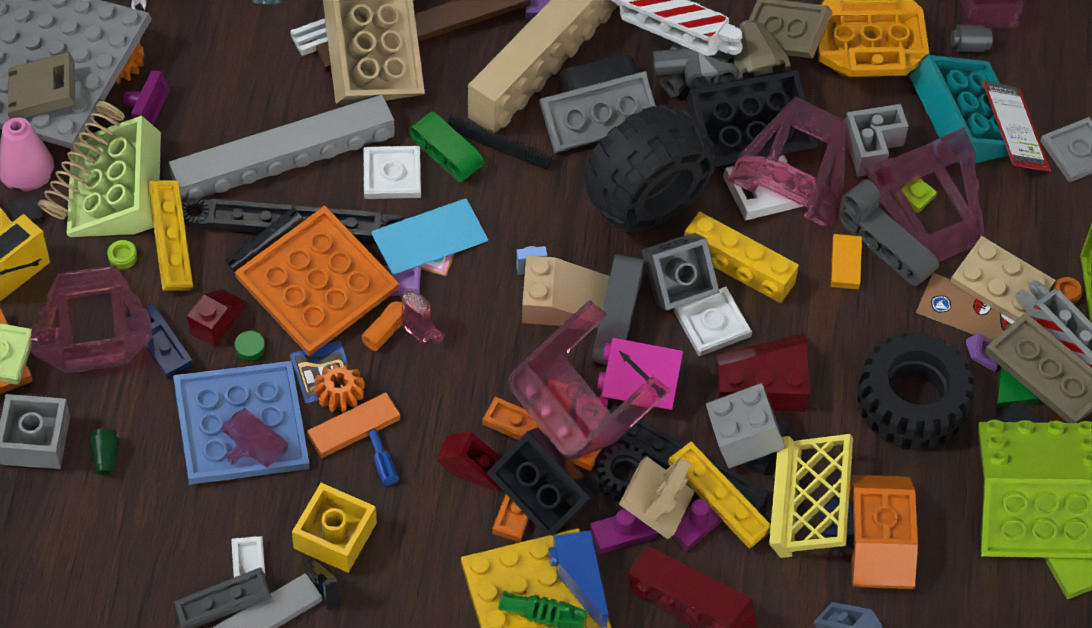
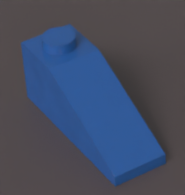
[548,530,608,628]

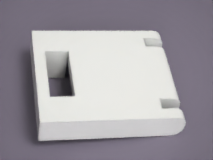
[723,155,808,220]

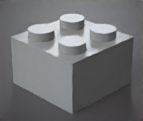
[706,383,785,468]
[0,394,71,469]

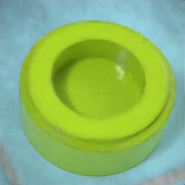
[107,240,137,270]

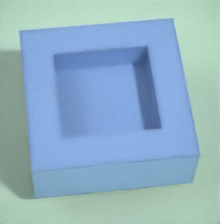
[516,246,547,275]

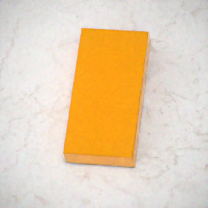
[830,234,862,290]

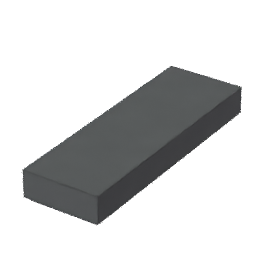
[174,567,272,628]

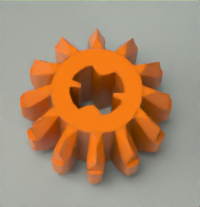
[314,362,365,413]

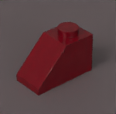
[187,289,247,347]
[436,431,501,491]

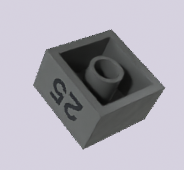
[642,233,720,310]

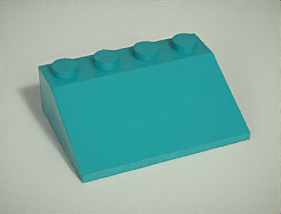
[910,55,1009,164]

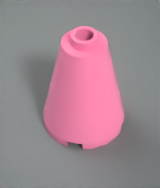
[0,117,54,192]

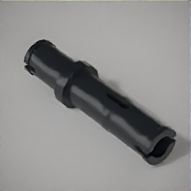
[225,207,304,272]

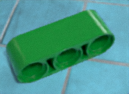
[409,112,484,182]

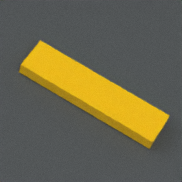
[148,180,193,291]
[668,441,771,549]

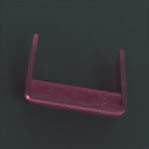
[508,300,671,459]

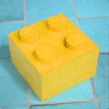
[292,483,377,573]

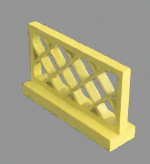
[769,434,853,558]

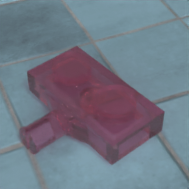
[401,289,444,345]
[223,408,288,468]

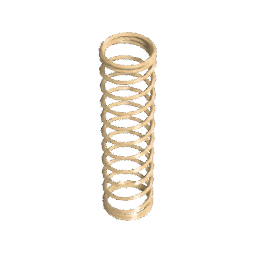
[38,101,125,220]

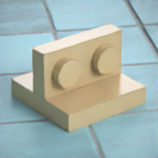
[619,456,695,539]

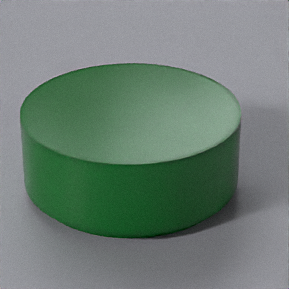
[235,331,265,361]

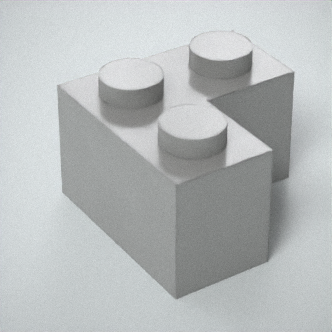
[843,104,908,177]

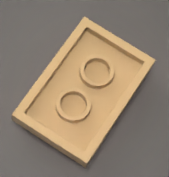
[950,236,1056,321]

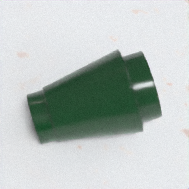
[89,428,120,475]

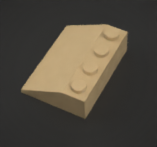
[323,0,425,105]

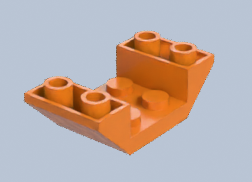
[849,475,918,589]

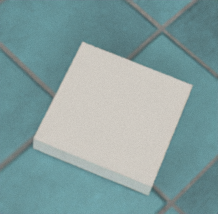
[364,146,421,199]
[674,286,752,357]

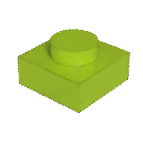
[896,175,937,213]

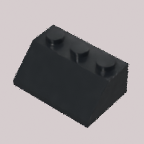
[487,427,600,536]

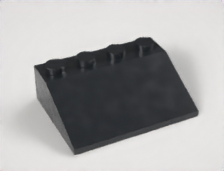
[686,70,818,168]

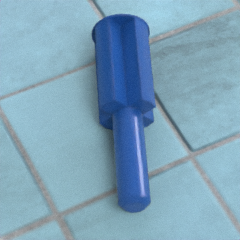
[369,429,399,486]

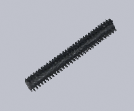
[448,114,553,170]

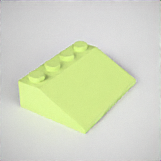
[67,115,161,237]

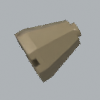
[734,20,791,81]

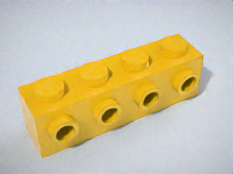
[684,211,799,303]

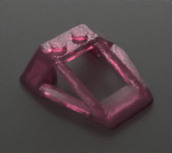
[728,97,846,229]
[865,128,985,262]
[31,265,153,373]

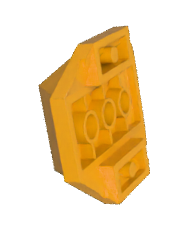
[817,0,929,77]

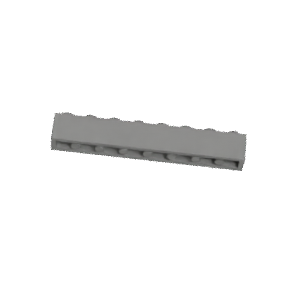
[169,95,395,204]

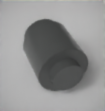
[950,25,993,52]

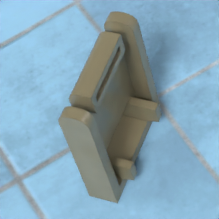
[8,52,75,119]

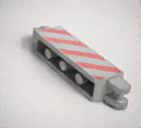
[1016,280,1092,368]

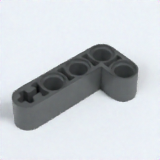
[839,179,939,286]
[591,254,645,366]

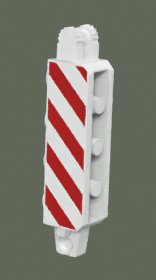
[611,0,742,56]

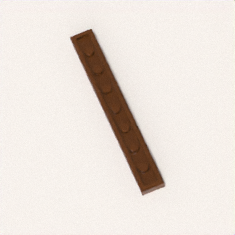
[316,0,531,72]

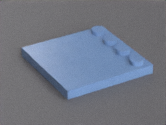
[173,361,309,485]

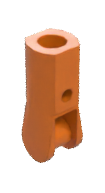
[361,302,406,351]

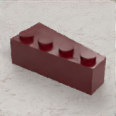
[627,546,757,628]

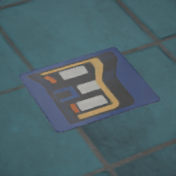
[290,341,348,403]

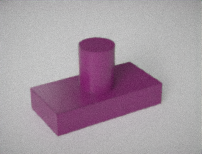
[123,71,170,125]
[671,497,723,552]
[590,509,658,554]

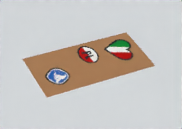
[916,273,1015,341]

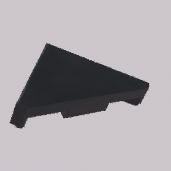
[303,558,339,610]

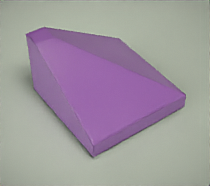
[966,333,998,372]

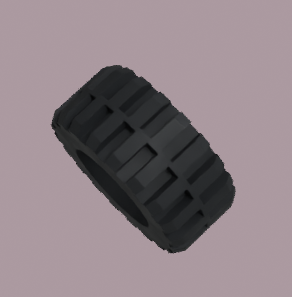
[857,332,975,449]

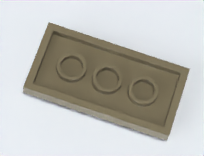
[985,313,1092,423]

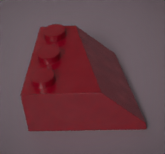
[716,333,809,412]

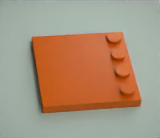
[235,205,399,357]

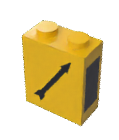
[0,214,50,302]

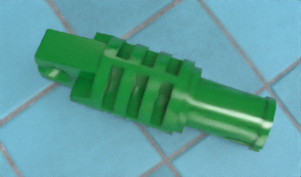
[499,591,587,628]

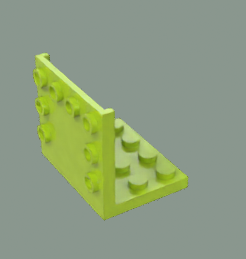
[978,420,1092,558]

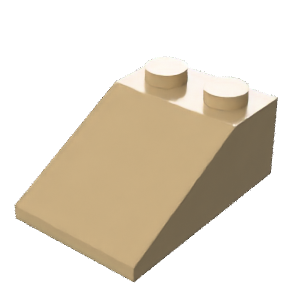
[522,256,610,328]

